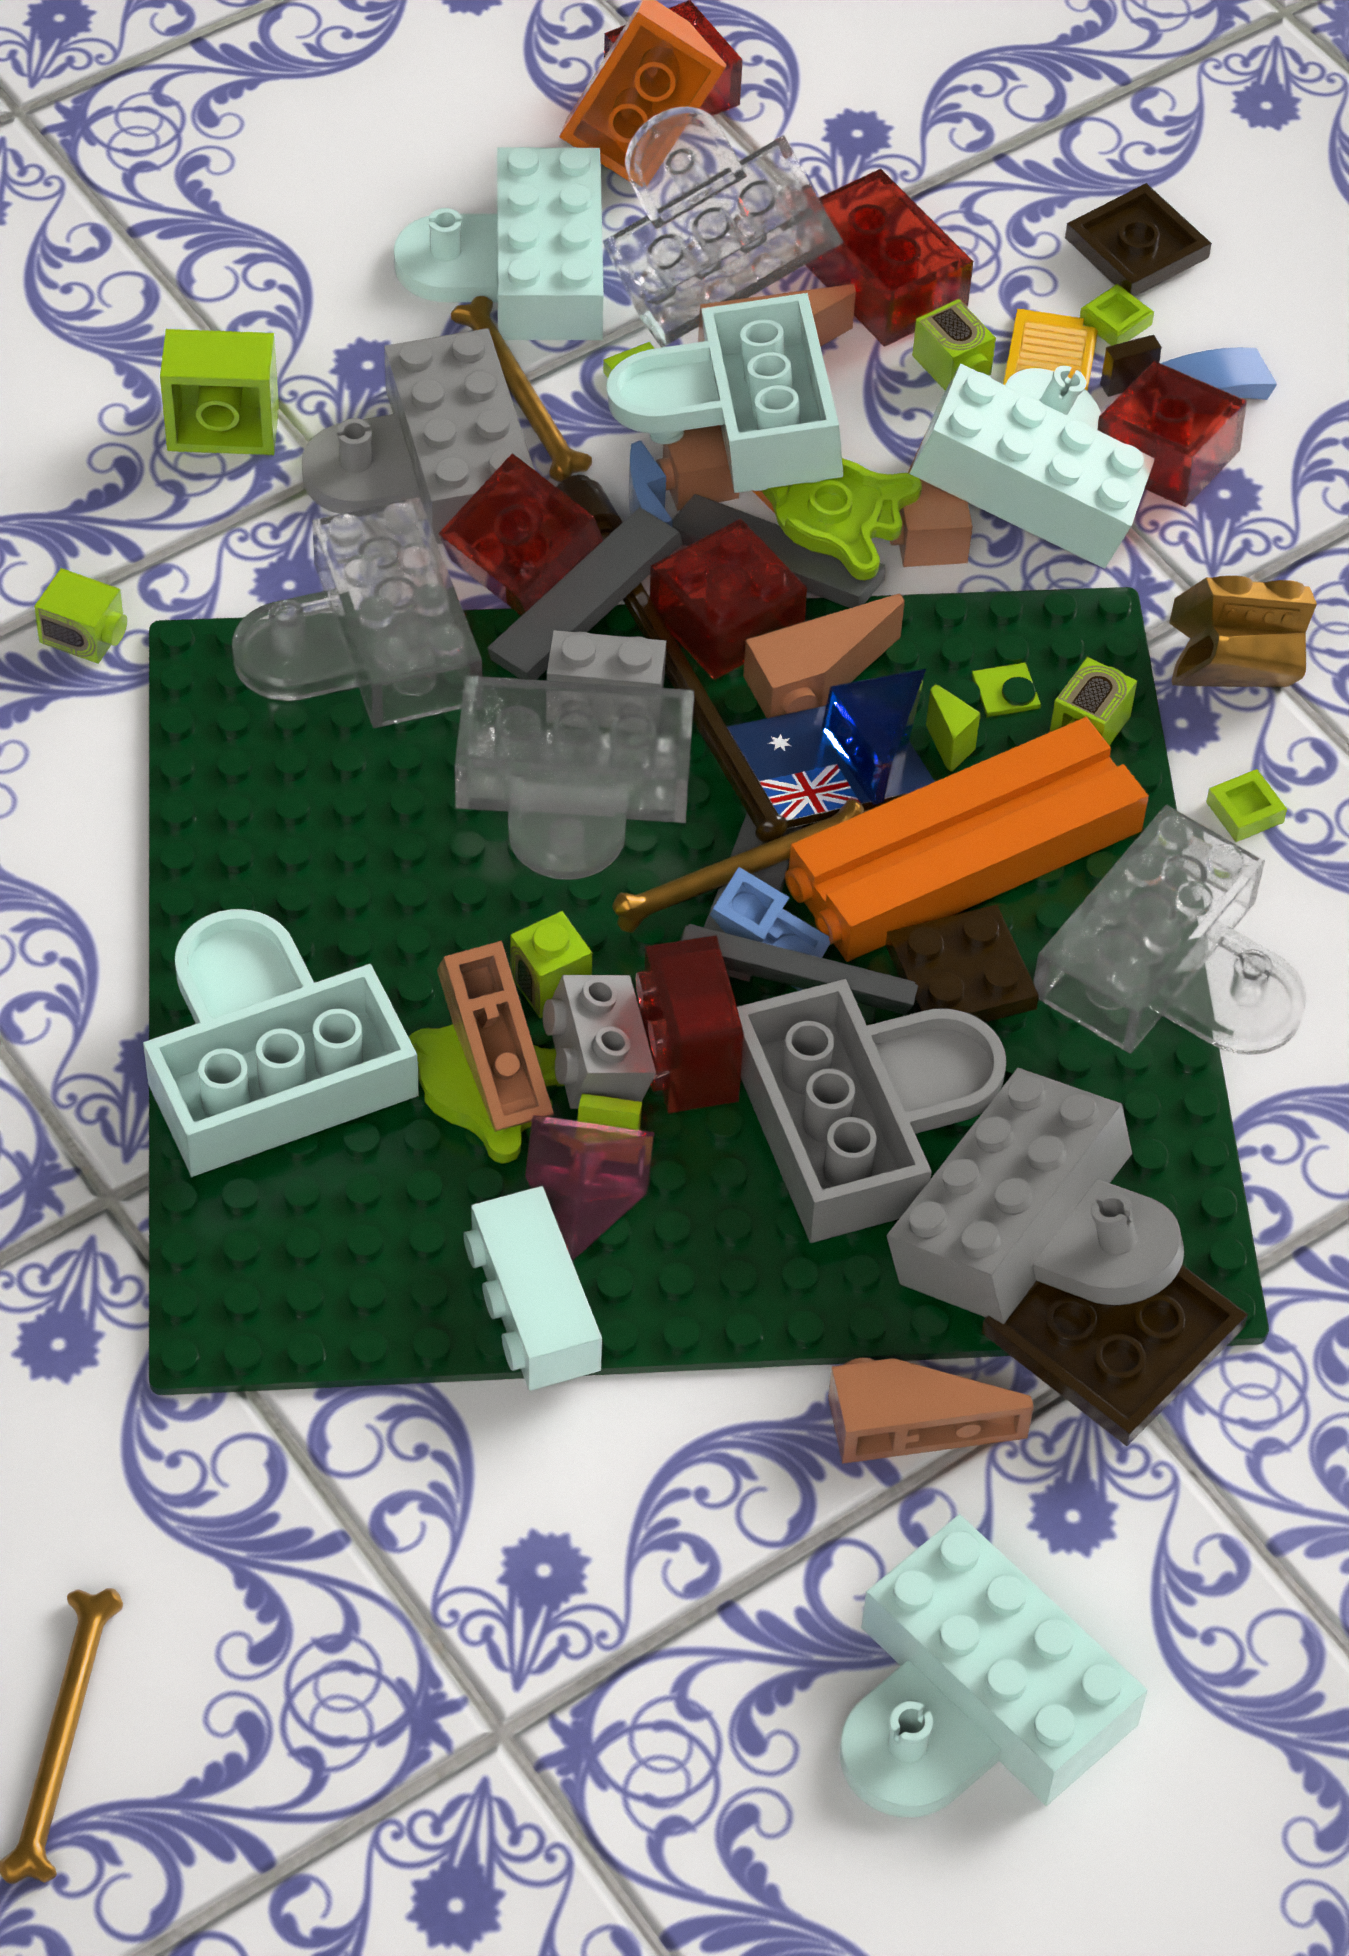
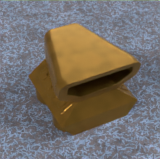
[1169,575,1317,687]

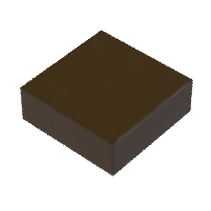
[1100,335,1162,397]

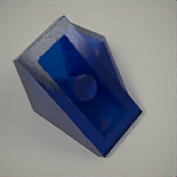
[821,669,926,805]

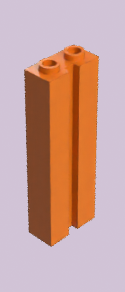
[785,716,1149,962]

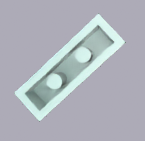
[464,1186,602,1391]

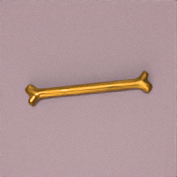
[451,296,592,482]
[612,799,864,933]
[0,1588,123,1884]

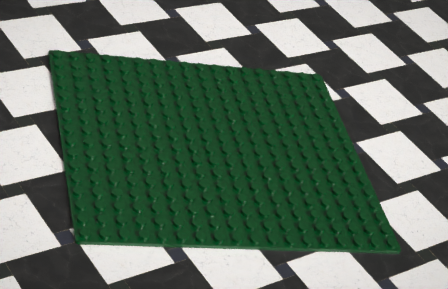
[149,587,1269,1395]

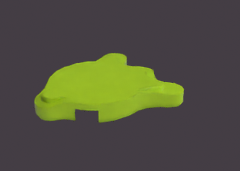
[762,458,922,580]
[409,1024,564,1163]

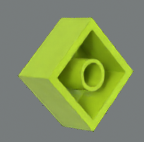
[160,329,279,455]

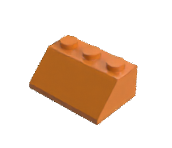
[559,0,726,192]

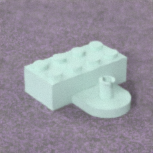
[394,147,604,340]
[606,293,843,493]
[909,363,1155,569]
[143,909,419,1177]
[840,1514,1148,1817]

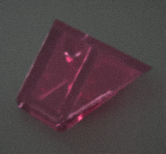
[525,1115,654,1261]

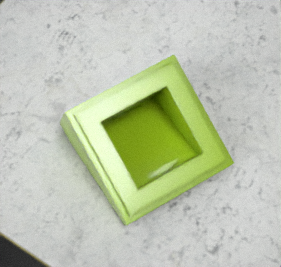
[926,684,980,771]

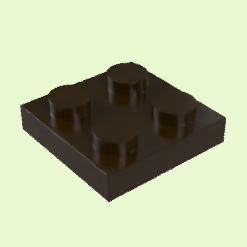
[1065,183,1212,297]
[886,905,1039,1023]

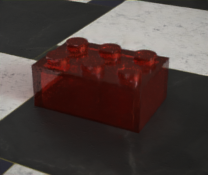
[793,168,974,347]

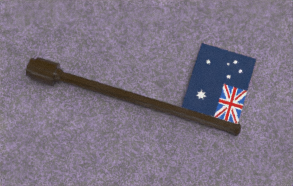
[553,475,935,843]

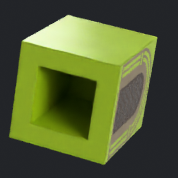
[912,299,996,391]
[34,568,127,664]
[1050,657,1137,746]
[510,911,592,1018]

